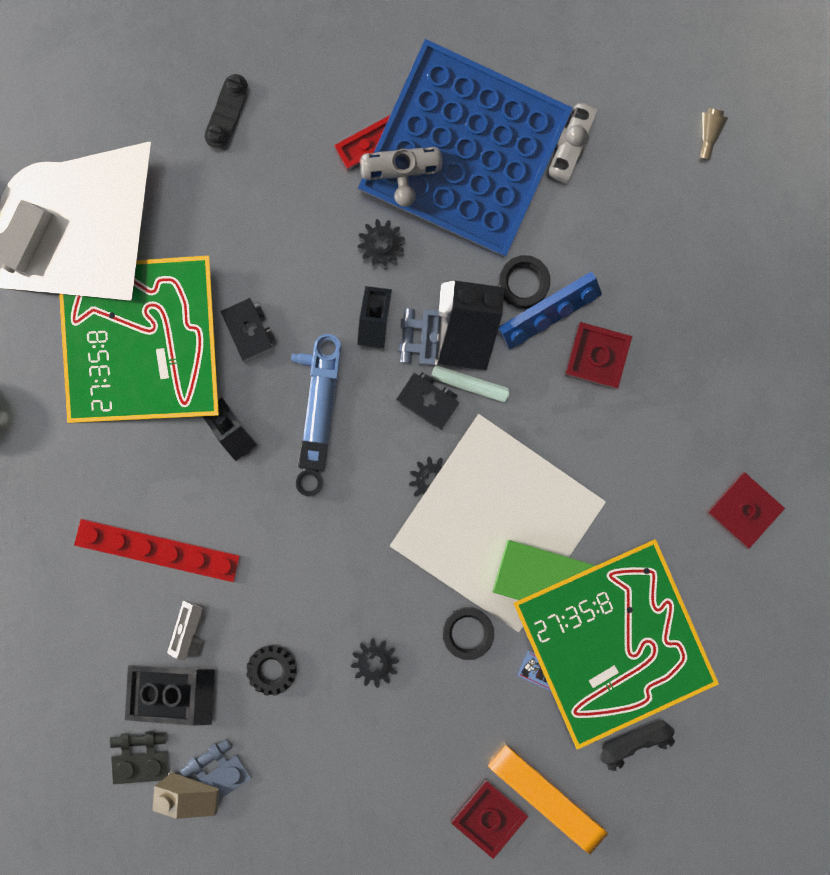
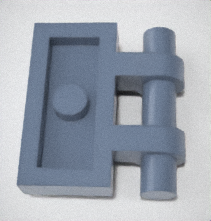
[398,308,441,366]
[180,739,252,800]

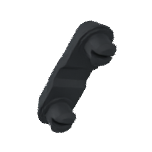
[205,74,248,148]
[600,720,675,771]

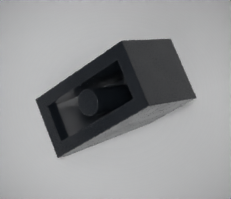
[357,286,392,348]
[202,398,257,461]

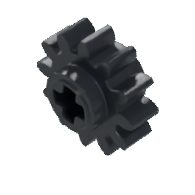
[357,219,405,268]
[409,457,443,497]
[351,638,399,688]

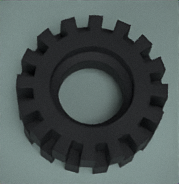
[246,645,297,696]

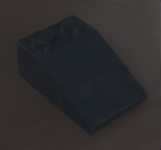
[435,280,505,371]
[125,665,215,726]

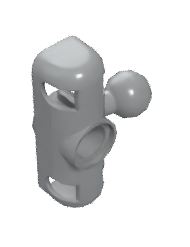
[548,103,598,184]
[360,147,443,207]

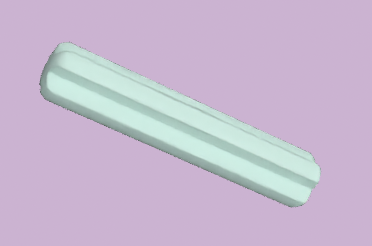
[431,366,510,402]

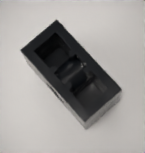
[220,298,276,363]
[396,372,460,431]

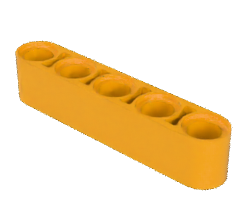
[488,745,609,855]

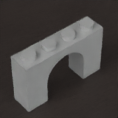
[0,199,54,274]

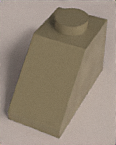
[152,773,220,819]

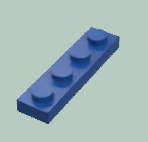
[498,272,602,350]

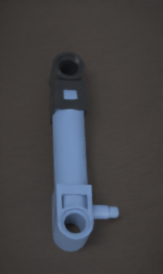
[291,334,342,497]

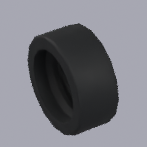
[498,255,550,308]
[442,607,494,660]

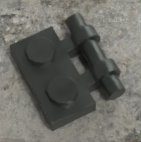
[110,731,169,784]

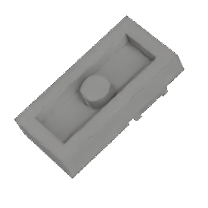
[167,601,203,661]

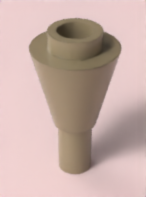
[700,108,728,160]

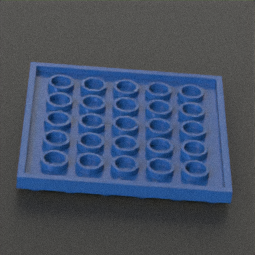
[357,39,573,257]

